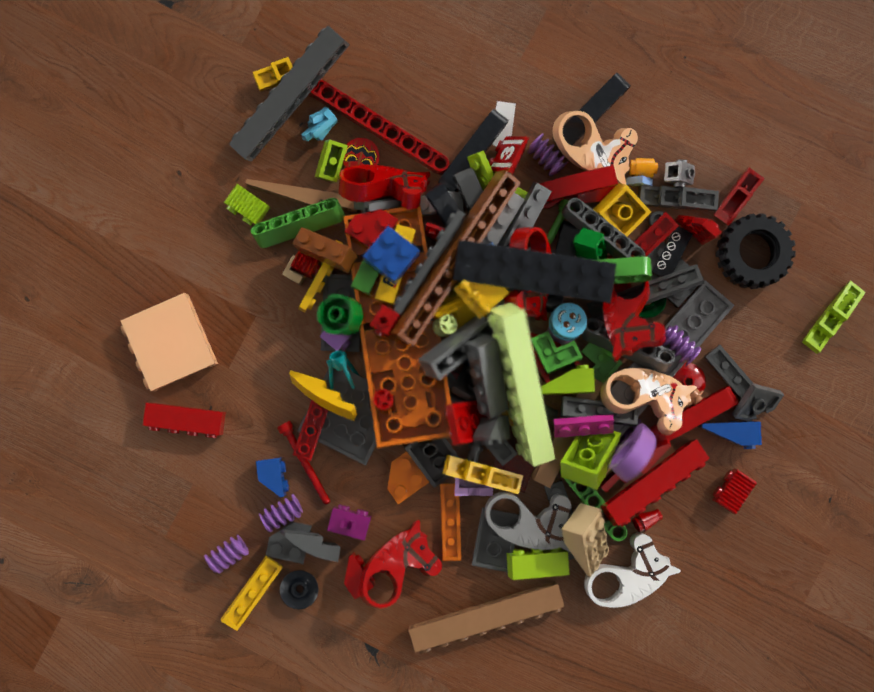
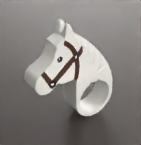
[584,532,681,608]

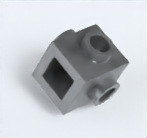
[664,159,695,188]

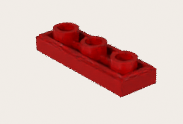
[292,400,329,461]

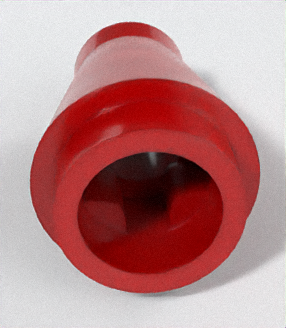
[632,509,663,532]

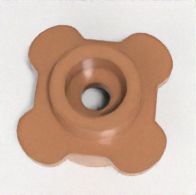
[687,388,704,406]

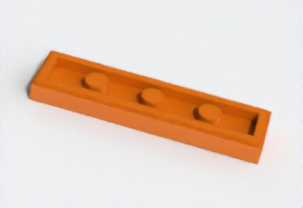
[440,483,461,561]

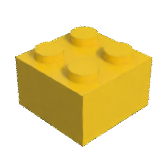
[593,183,651,237]

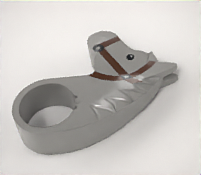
[485,492,571,552]

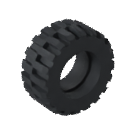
[716,213,796,289]

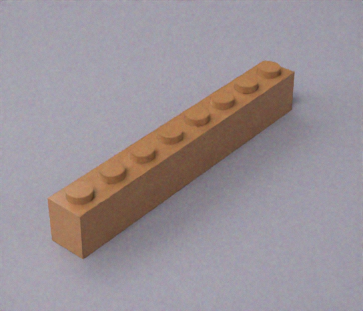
[409,581,565,653]

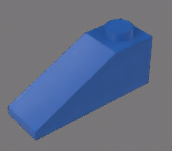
[698,421,762,449]

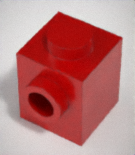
[370,304,400,338]

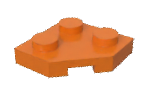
[387,451,429,504]

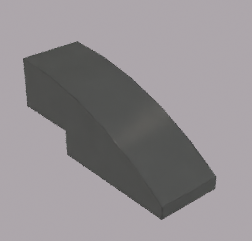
[281,529,341,562]

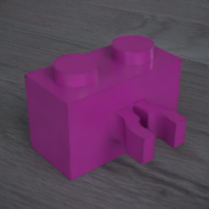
[327,504,372,541]

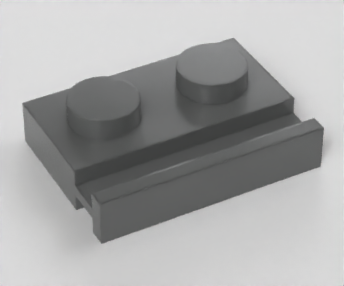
[354,197,402,213]

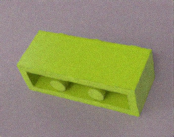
[507,547,569,580]

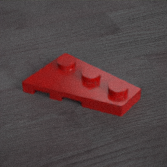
[674,215,722,246]

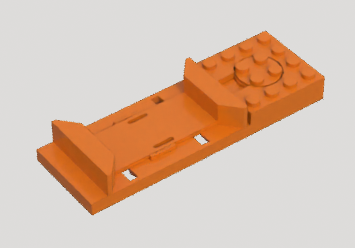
[343,206,451,448]

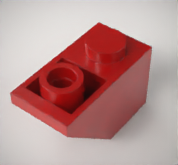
[344,552,376,600]

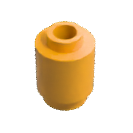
[629,158,658,178]

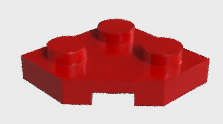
[344,209,399,248]

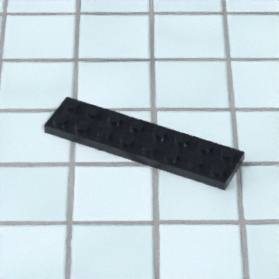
[453,240,617,303]

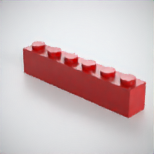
[600,439,710,527]

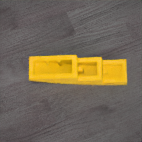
[289,370,357,421]
[442,455,523,494]

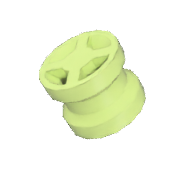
[433,315,457,337]

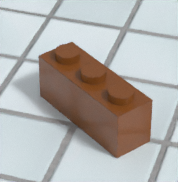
[292,227,357,273]

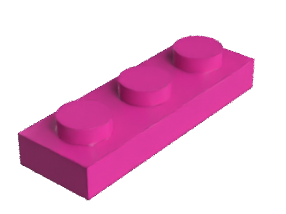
[554,414,614,438]

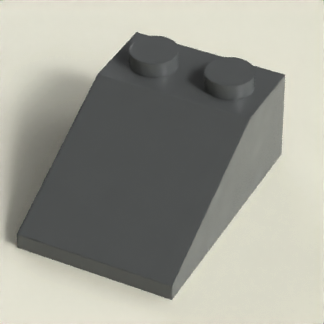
[403,438,460,488]

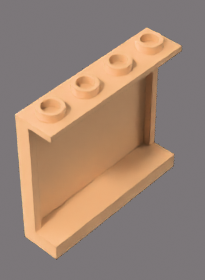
[121,293,218,391]

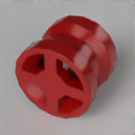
[373,389,394,410]

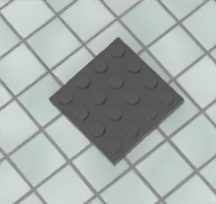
[297,368,377,465]

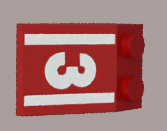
[489,136,529,175]

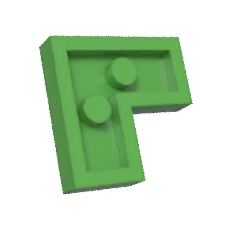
[531,331,583,375]
[581,343,623,383]

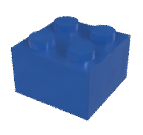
[363,226,420,285]

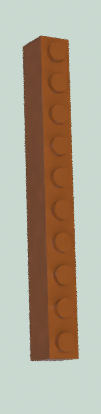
[390,171,521,346]

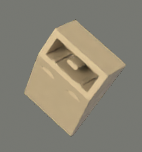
[562,503,609,577]

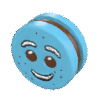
[549,303,587,341]

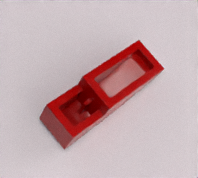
[713,166,765,226]

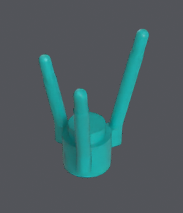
[326,350,360,390]

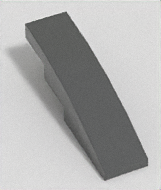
[638,185,719,211]

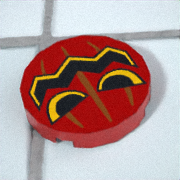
[343,137,380,168]

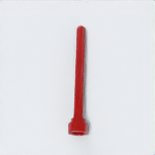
[277,420,330,505]

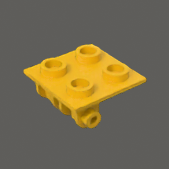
[453,280,509,319]

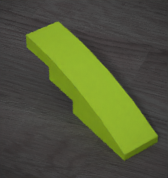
[802,280,866,354]

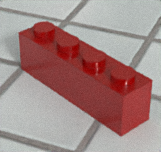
[143,402,226,438]

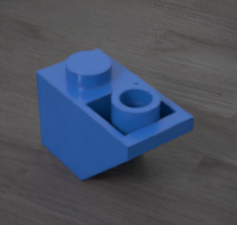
[256,457,289,497]

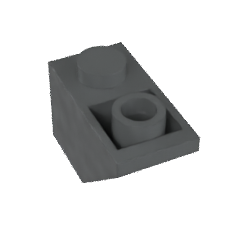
[473,416,510,445]

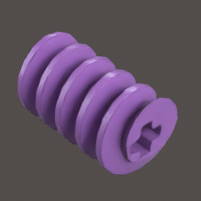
[528,133,569,176]
[662,325,701,366]
[259,494,303,533]
[204,534,249,574]

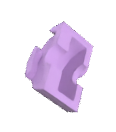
[455,477,493,496]

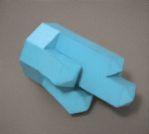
[301,107,338,141]

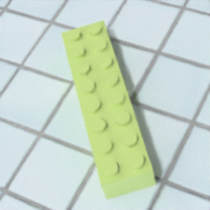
[488,303,555,467]

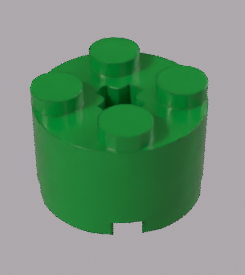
[317,294,363,336]

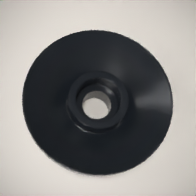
[280,570,319,609]

